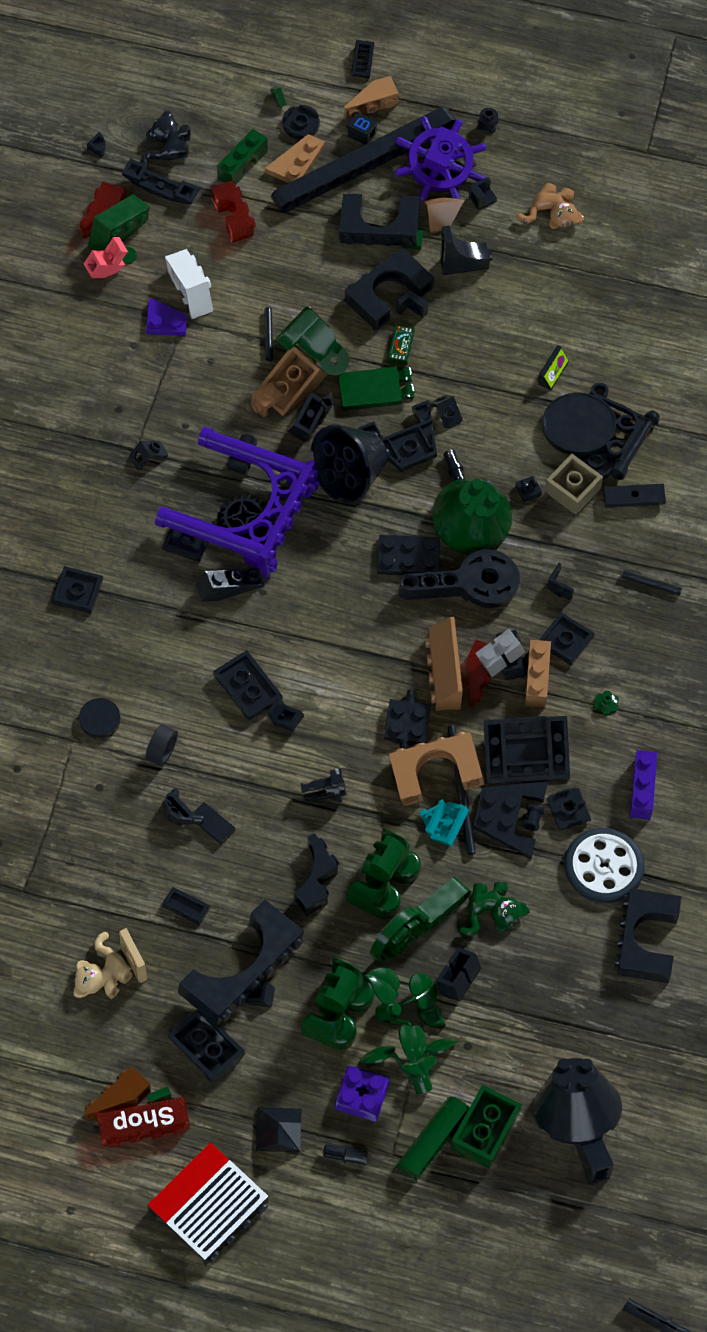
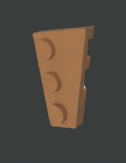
[265,134,325,183]

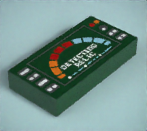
[388,325,415,365]

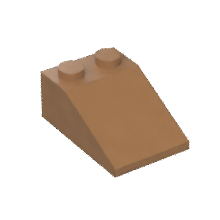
[255,347,328,416]

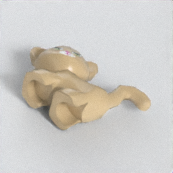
[73,932,132,999]

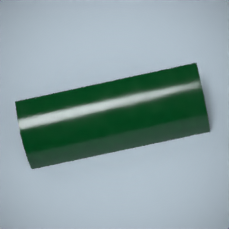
[395,1096,470,1182]

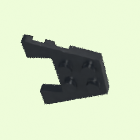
[358,400,437,472]
[473,782,548,859]

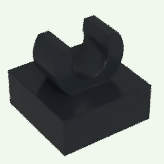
[515,476,542,502]

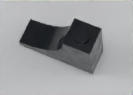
[440,226,493,276]

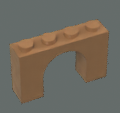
[389,732,485,807]

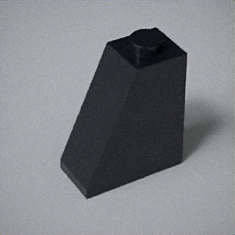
[575,1139,614,1185]

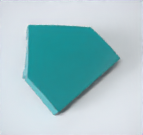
[419,799,469,846]

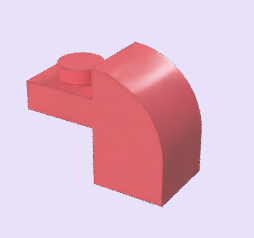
[84,237,128,278]

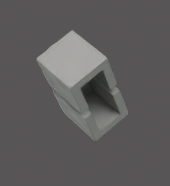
[475,629,525,677]

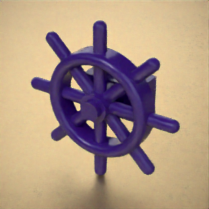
[394,116,486,202]

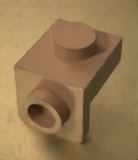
[251,382,283,417]

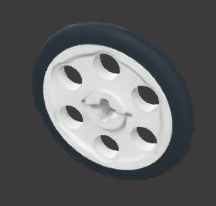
[564,828,645,902]

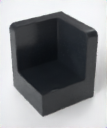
[468,177,497,210]

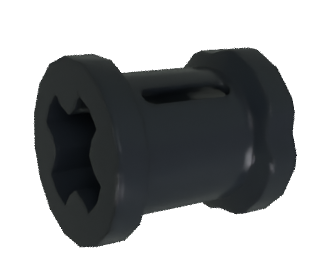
[521,804,545,831]

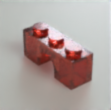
[212,180,256,243]

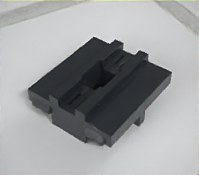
[547,787,591,830]

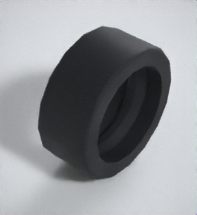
[145,724,178,766]

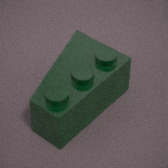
[88,194,150,251]

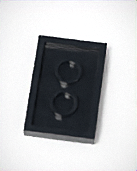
[378,535,440,575]
[213,650,283,721]

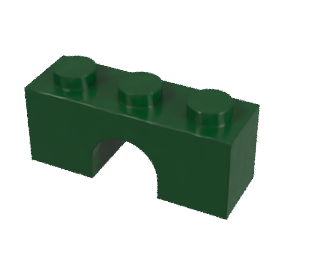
[217,129,268,188]

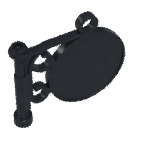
[542,383,660,480]

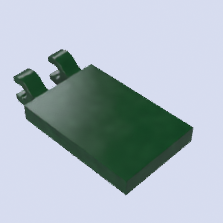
[338,367,415,411]

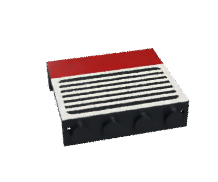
[147,1142,268,1266]

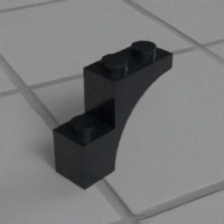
[295,833,339,917]

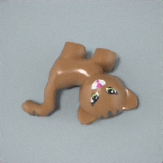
[517,183,584,229]

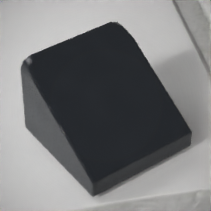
[245,982,275,1007]

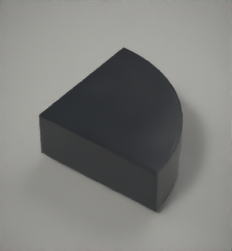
[87,132,106,157]

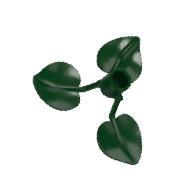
[365,968,437,1061]
[358,1038,459,1094]

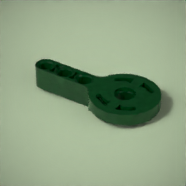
[370,877,471,963]

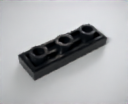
[603,484,666,508]

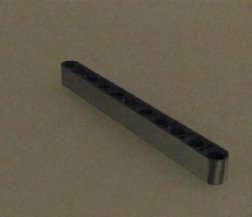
[271,106,456,213]

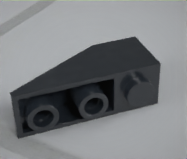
[196,568,264,602]

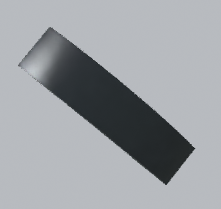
[122,158,200,204]

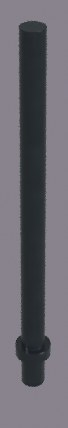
[447,725,476,855]

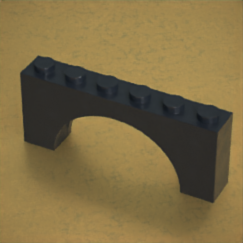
[178,900,304,1025]

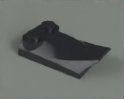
[168,1010,245,1083]

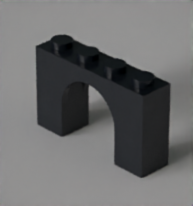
[339,194,421,247]
[345,248,434,331]
[614,888,682,984]

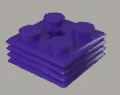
[335,1065,389,1122]

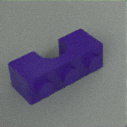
[630,750,657,820]

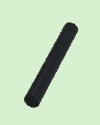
[264,307,273,361]
[621,570,682,595]

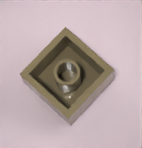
[545,454,603,515]

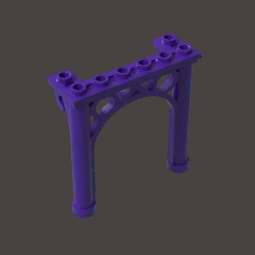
[155,426,319,579]

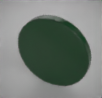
[122,247,137,264]

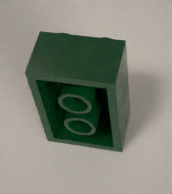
[451,1084,522,1169]

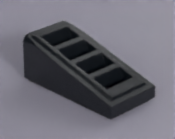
[351,40,375,78]

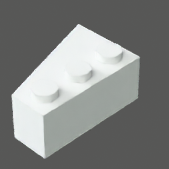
[165,249,213,319]

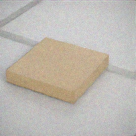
[119,928,147,983]

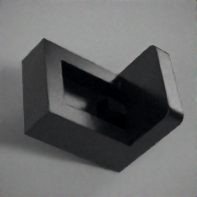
[397,290,428,318]
[267,698,304,732]

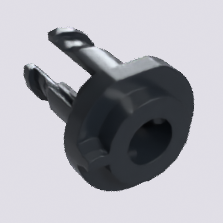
[301,768,347,804]

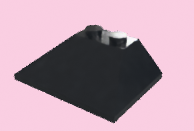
[483,716,570,784]

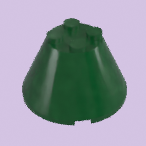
[432,478,512,554]

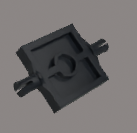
[384,689,431,749]

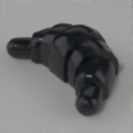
[162,788,205,826]

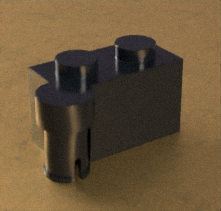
[287,392,334,442]

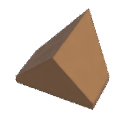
[423,197,465,234]

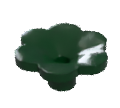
[594,691,619,715]

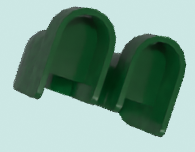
[276,306,349,375]
[347,828,421,919]
[302,957,375,1050]

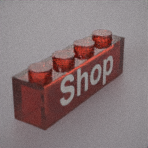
[97,1097,190,1147]

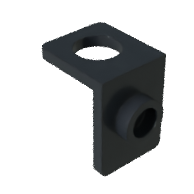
[429,395,463,428]
[129,441,168,470]
[547,562,574,600]

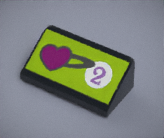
[538,345,569,390]

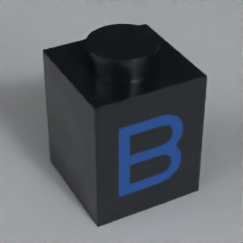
[346,112,377,145]

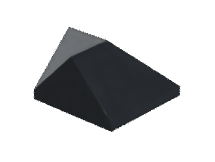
[256,1107,302,1152]

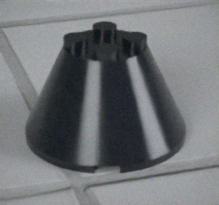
[311,425,390,504]
[533,1058,622,1145]

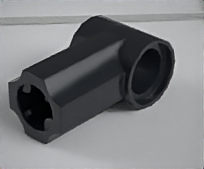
[227,434,257,475]

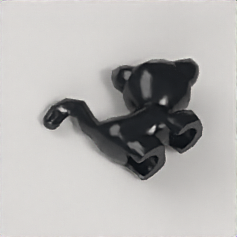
[140,111,191,167]

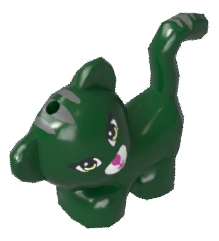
[459,882,530,936]

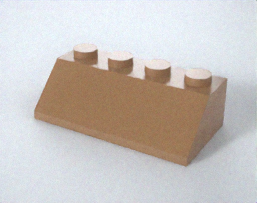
[425,617,462,711]

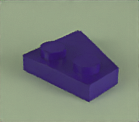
[146,298,187,336]

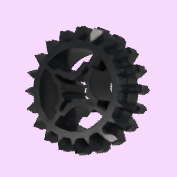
[217,495,271,539]

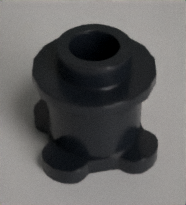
[478,108,499,133]

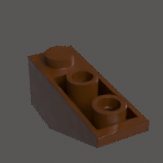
[84,1066,151,1122]

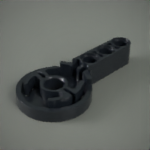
[398,549,520,608]

